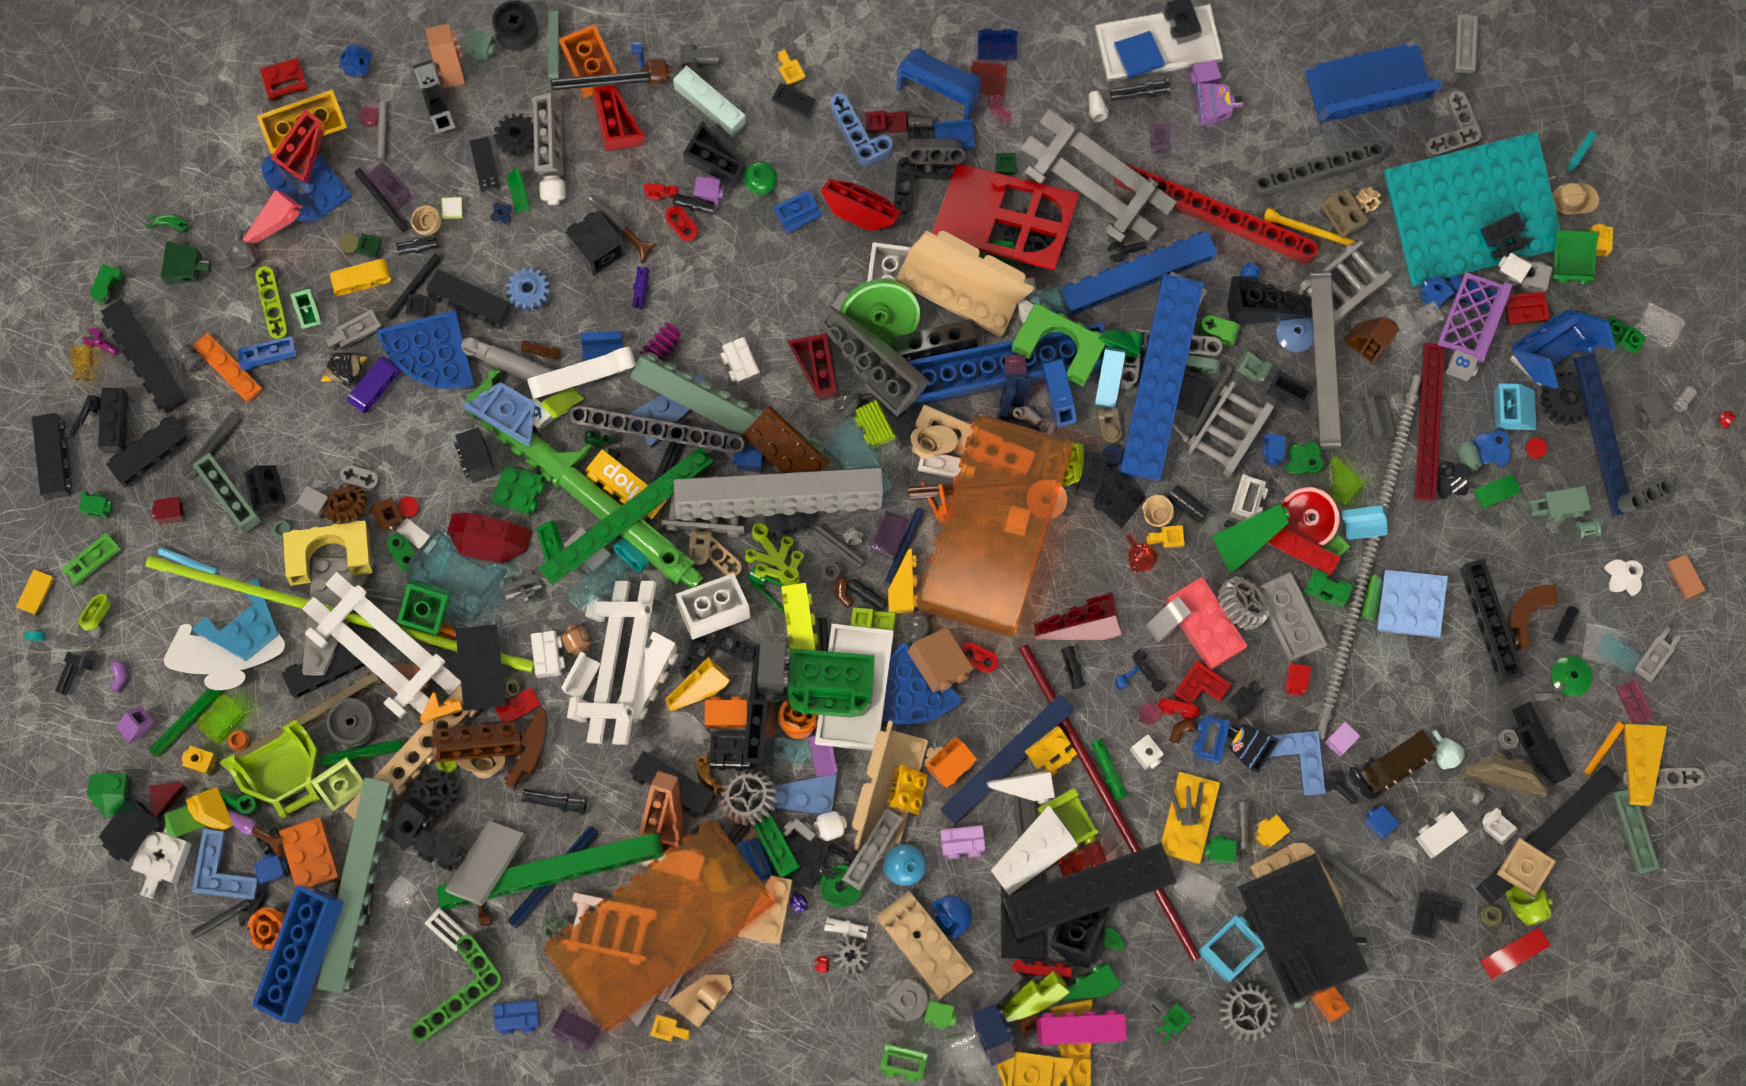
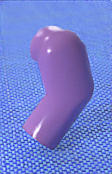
[109,661,128,693]

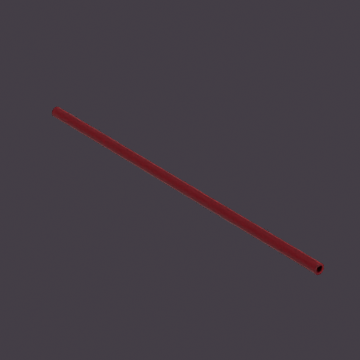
[1019,644,1201,962]

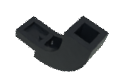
[413,60,455,134]

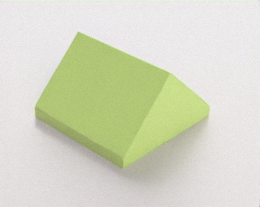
[311,757,364,811]

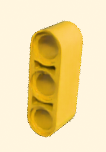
[330,259,391,296]

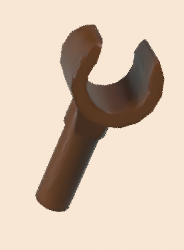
[477,904,491,926]

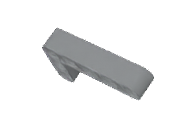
[1119,329,1222,390]

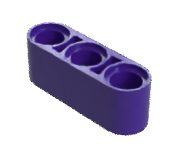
[347,356,400,414]

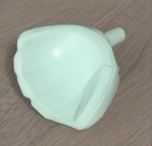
[1432,730,1465,770]

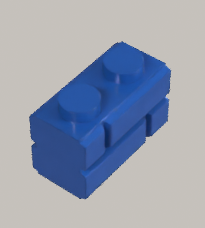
[494,1000,540,1035]

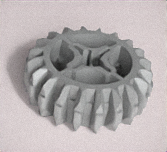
[1217,576,1270,630]
[721,769,778,826]
[1219,983,1277,1042]

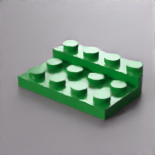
[787,649,874,717]

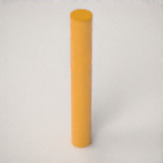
[1583,722,1625,776]

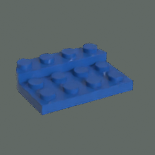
[261,152,352,223]

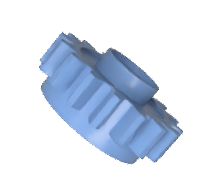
[506,267,550,312]

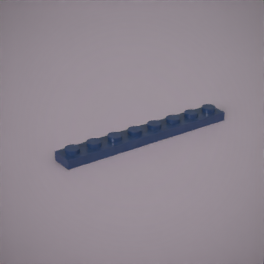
[1573,353,1633,516]

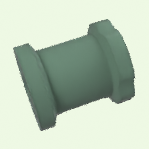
[1575,518,1601,539]

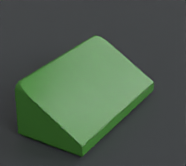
[1361,575,1383,621]
[164,805,206,837]

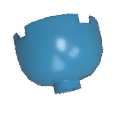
[883,843,926,886]

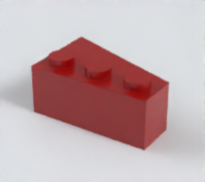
[592,85,645,151]
[271,109,327,184]

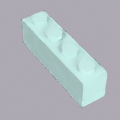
[673,66,746,138]

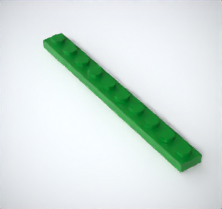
[539,447,714,586]

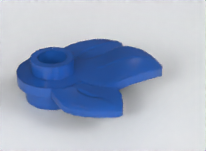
[1473,430,1510,468]

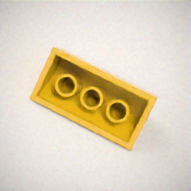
[257,89,347,154]

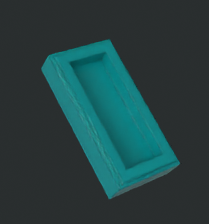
[1566,131,1597,172]

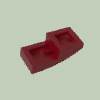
[865,110,908,133]

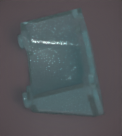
[406,529,507,622]

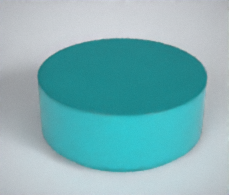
[24,631,46,641]

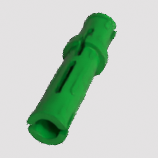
[1090,739,1128,801]

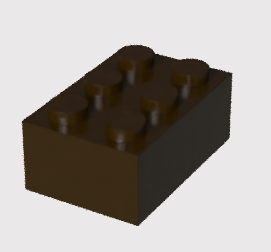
[1361,729,1437,793]

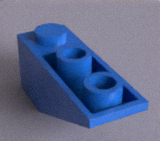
[1042,359,1077,427]

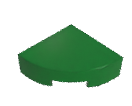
[1103,926,1124,950]

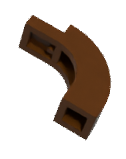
[1507,584,1558,651]

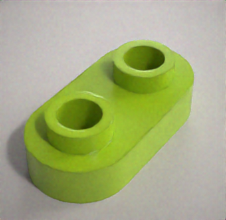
[78,594,111,630]

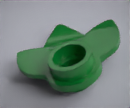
[1285,440,1323,475]

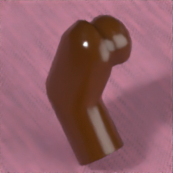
[834,577,854,608]
[1169,718,1197,744]

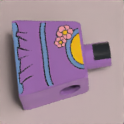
[1195,83,1243,126]

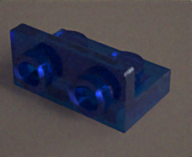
[977,28,1018,60]

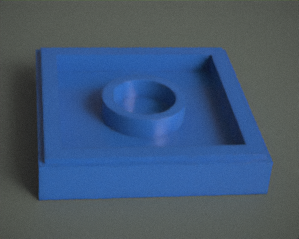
[1114,30,1165,79]

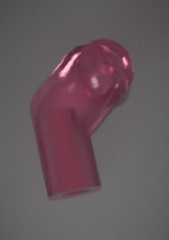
[988,94,1012,121]

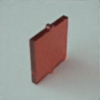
[971,61,1007,97]

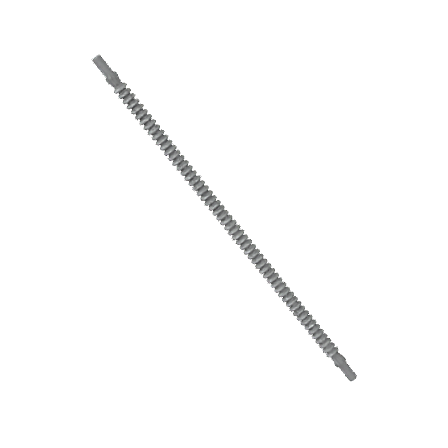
[1318,375,1422,740]

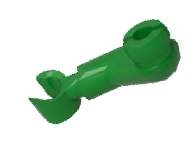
[143,214,188,232]

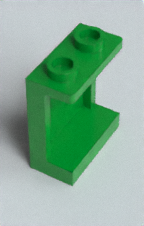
[1553,229,1598,284]

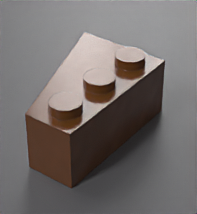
[1342,317,1400,365]

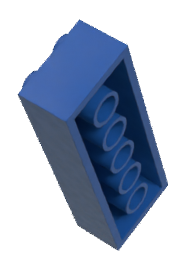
[252,885,344,1023]

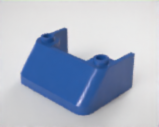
[897,48,982,120]
[1511,310,1616,389]

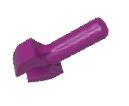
[82,328,119,356]

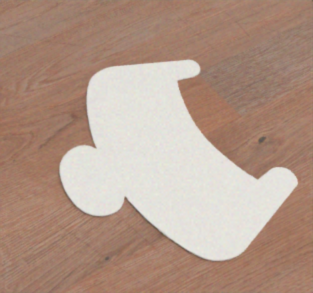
[164,624,285,690]

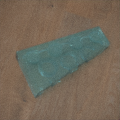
[821,416,893,498]

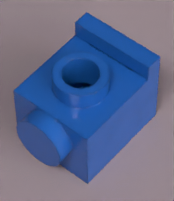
[1262,434,1285,467]

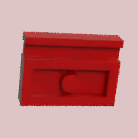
[1505,292,1549,326]

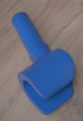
[631,42,644,70]
[1115,666,1139,690]

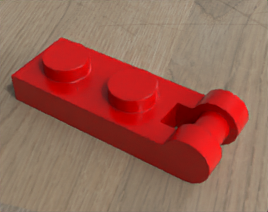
[1011,960,1072,979]

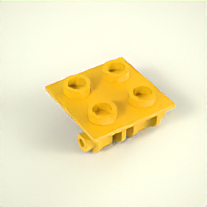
[887,764,927,816]

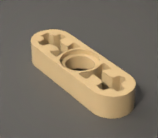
[696,531,742,578]

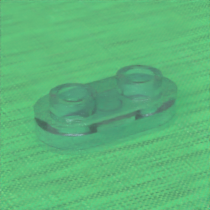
[774,738,809,764]

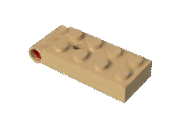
[875,890,973,1000]

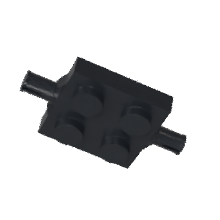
[774,834,836,890]

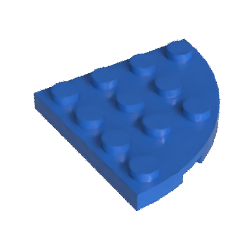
[376,310,475,390]
[882,642,963,725]

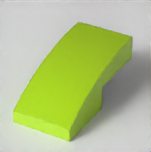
[851,608,897,631]

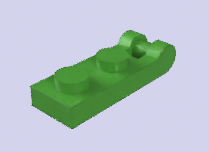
[62,532,121,586]

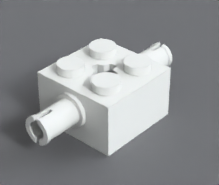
[131,826,192,899]

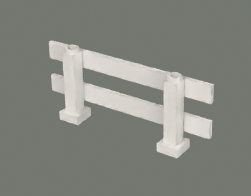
[303,572,461,719]
[567,581,656,745]

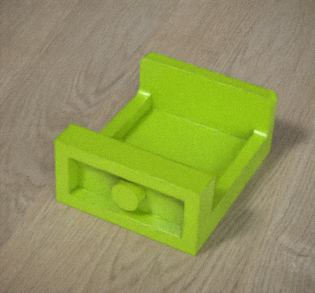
[1036,788,1099,855]

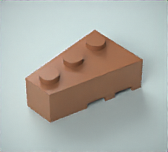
[425,23,465,89]
[639,771,685,848]

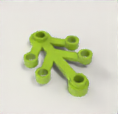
[745,523,804,586]

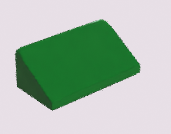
[506,167,531,213]

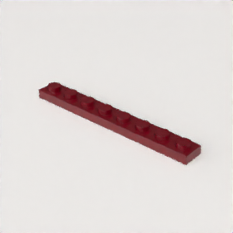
[1414,343,1445,502]

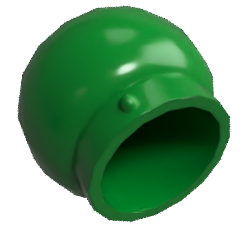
[744,161,777,196]

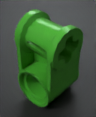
[1199,315,1240,346]

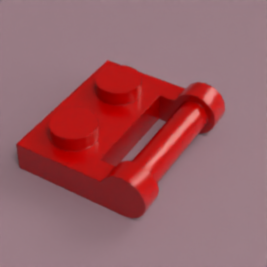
[260,58,308,101]

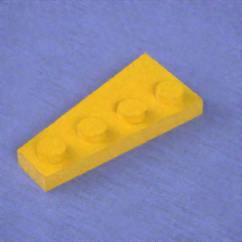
[1050,999,1092,1086]

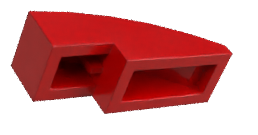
[1480,927,1551,980]

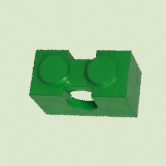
[1303,569,1353,609]

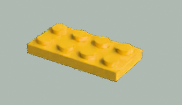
[1161,772,1220,864]

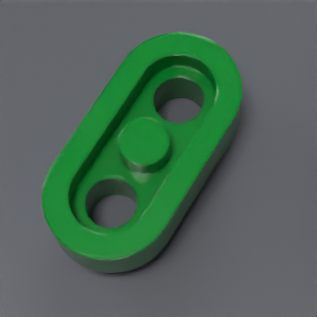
[387,534,419,572]

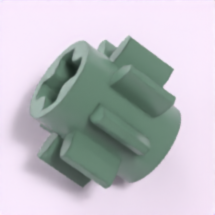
[543,915,570,943]

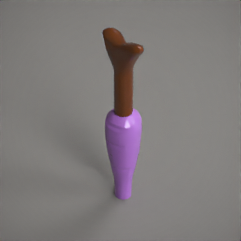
[226,808,283,856]

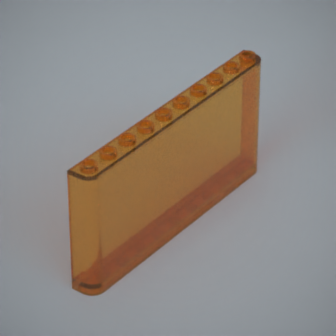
[916,414,1074,639]
[543,819,777,1033]

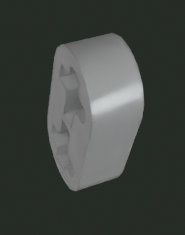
[340,465,379,491]

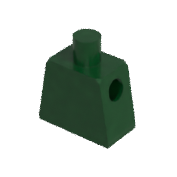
[161,241,211,284]

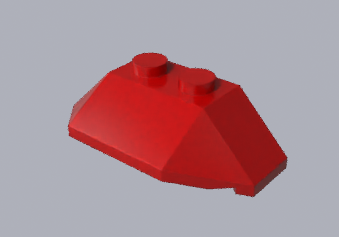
[821,178,901,231]

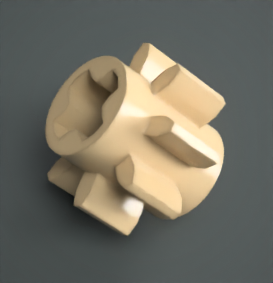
[1355,186,1381,213]

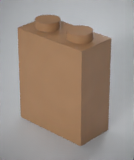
[908,627,973,693]

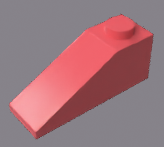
[243,190,302,244]

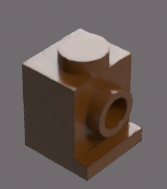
[369,497,403,532]

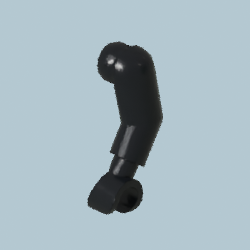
[1132,649,1166,692]

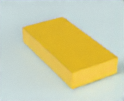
[16,569,54,616]

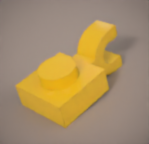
[778,49,805,86]
[1146,526,1185,548]
[651,1015,691,1042]

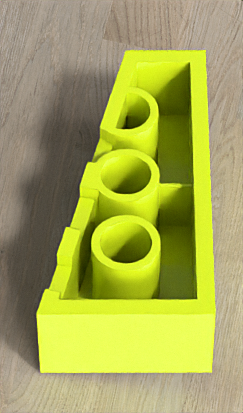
[781,583,819,654]

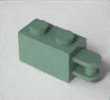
[1528,486,1591,522]

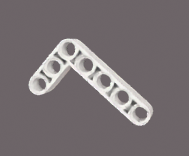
[527,346,637,399]

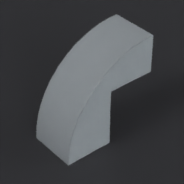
[1146,597,1191,643]

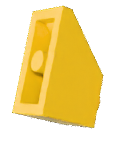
[186,787,234,831]

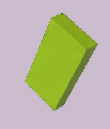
[541,387,584,419]

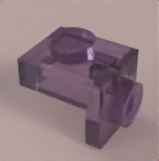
[1150,123,1171,152]

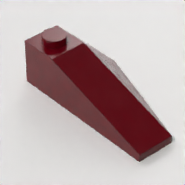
[1034,592,1122,640]

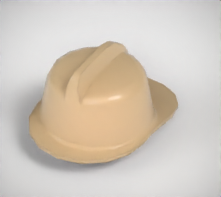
[1552,183,1599,215]
[910,425,958,459]
[456,756,505,779]

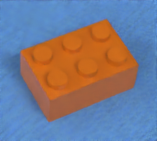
[559,24,617,99]
[279,817,342,889]

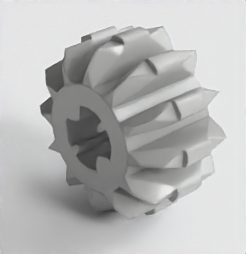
[833,938,869,975]

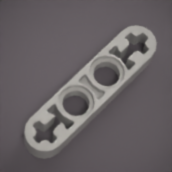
[1621,768,1704,789]

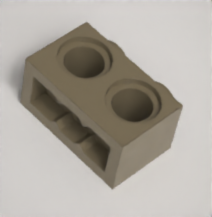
[1321,189,1368,238]

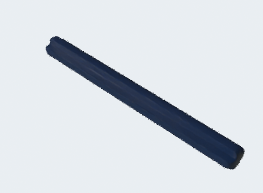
[508,826,598,928]

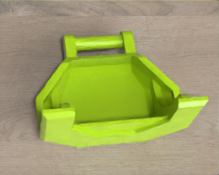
[220,720,320,820]

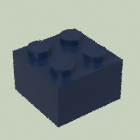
[971,1003,1017,1067]

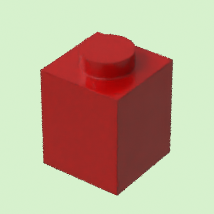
[1283,663,1311,696]

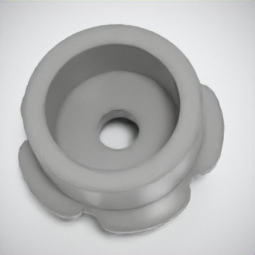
[843,528,863,546]
[1498,729,1519,749]
[1466,784,1484,805]

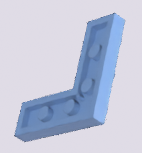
[1269,731,1325,796]
[192,829,259,900]

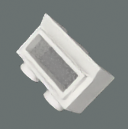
[1229,474,1268,520]

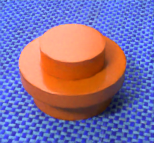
[228,730,250,751]

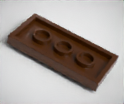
[742,405,830,473]

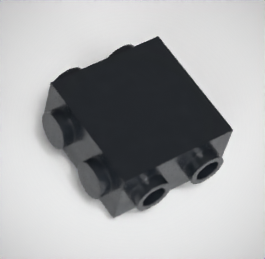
[413,829,467,871]

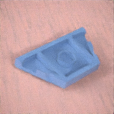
[462,382,536,447]

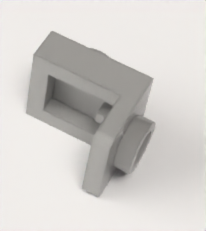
[782,819,816,842]

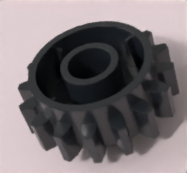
[494,113,534,157]

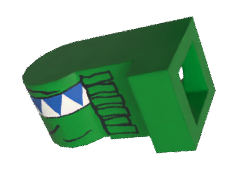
[90,264,126,305]

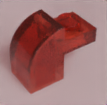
[1057,841,1107,877]

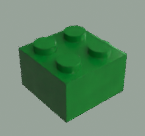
[397,579,453,635]

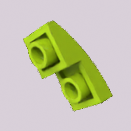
[1060,443,1084,487]

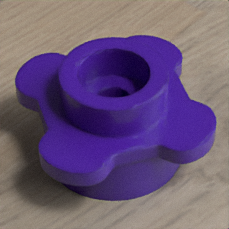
[789,892,808,913]

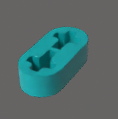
[613,538,649,573]

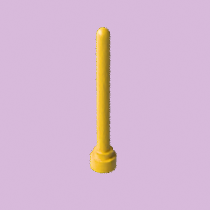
[1263,207,1356,246]

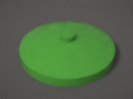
[840,279,920,349]

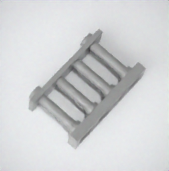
[1298,240,1392,326]
[1188,381,1274,478]
[662,495,745,537]

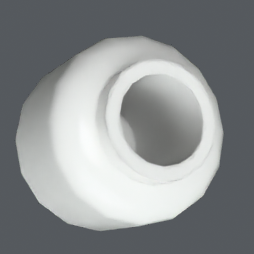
[539,176,566,205]
[814,811,847,841]

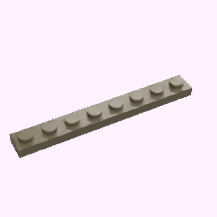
[234,672,383,757]

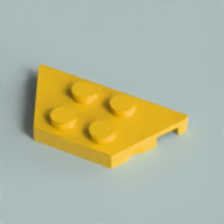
[997,1052,1075,1086]

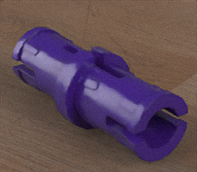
[632,267,649,309]

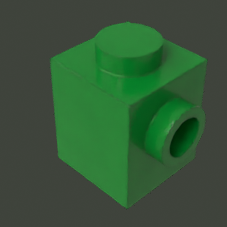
[1204,836,1237,865]

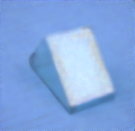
[1025,285,1068,316]

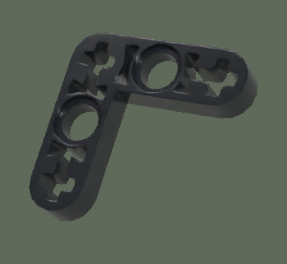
[894,157,954,215]
[680,629,755,679]

